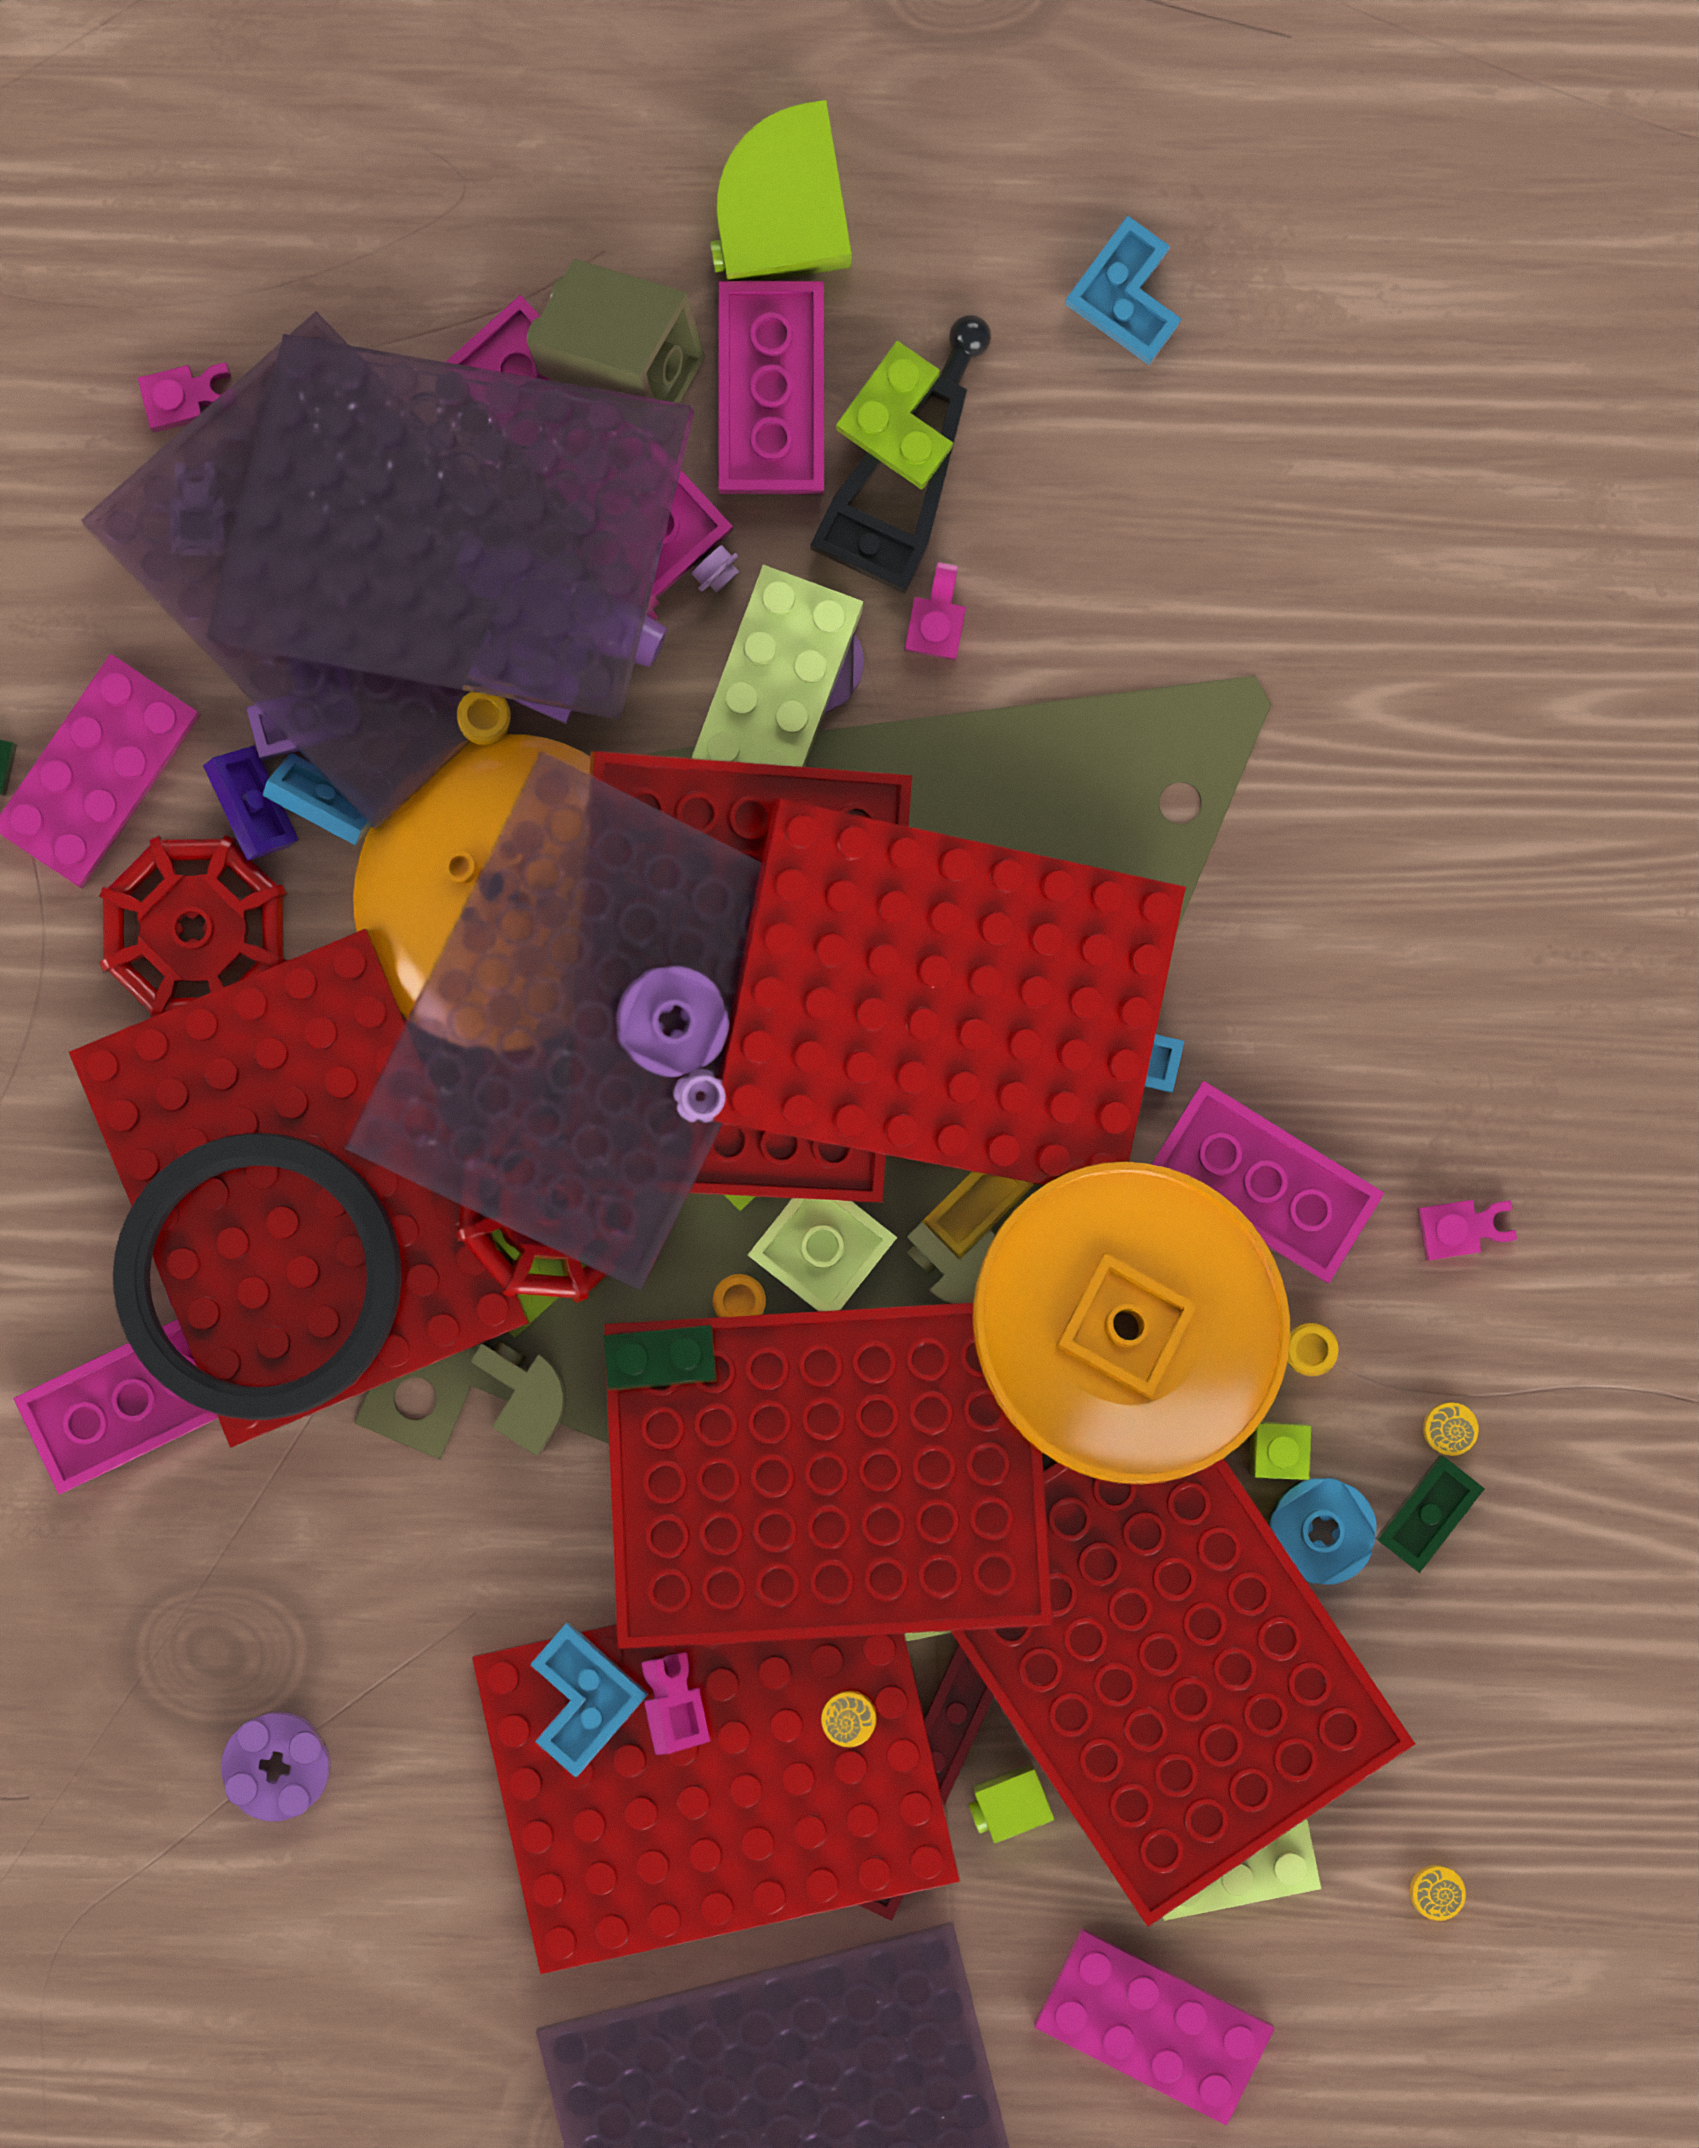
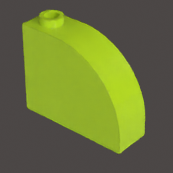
[710,100,852,281]

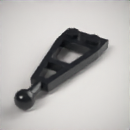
[810,315,991,594]

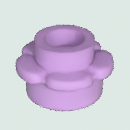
[691,545,739,593]
[674,1069,725,1123]

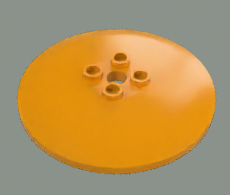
[353,734,590,1052]
[973,1162,1290,1484]

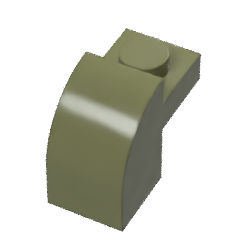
[906,1222,995,1304]
[470,1340,566,1456]

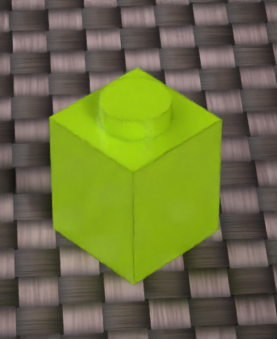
[1249,1422,1311,1480]
[968,1763,1055,1844]

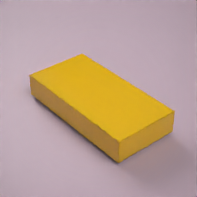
[921,1171,1034,1259]

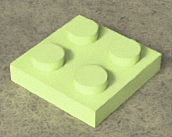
[748,1198,897,1311]

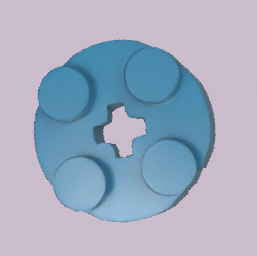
[1268,1477,1377,1585]

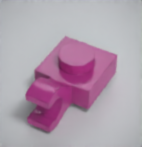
[904,562,966,661]

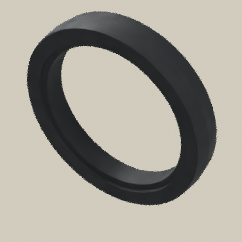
[113,1133,401,1420]

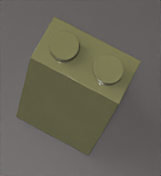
[526,259,705,438]

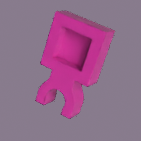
[138,362,239,433]
[1418,1200,1517,1260]
[642,1652,710,1755]

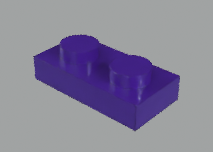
[203,745,299,861]

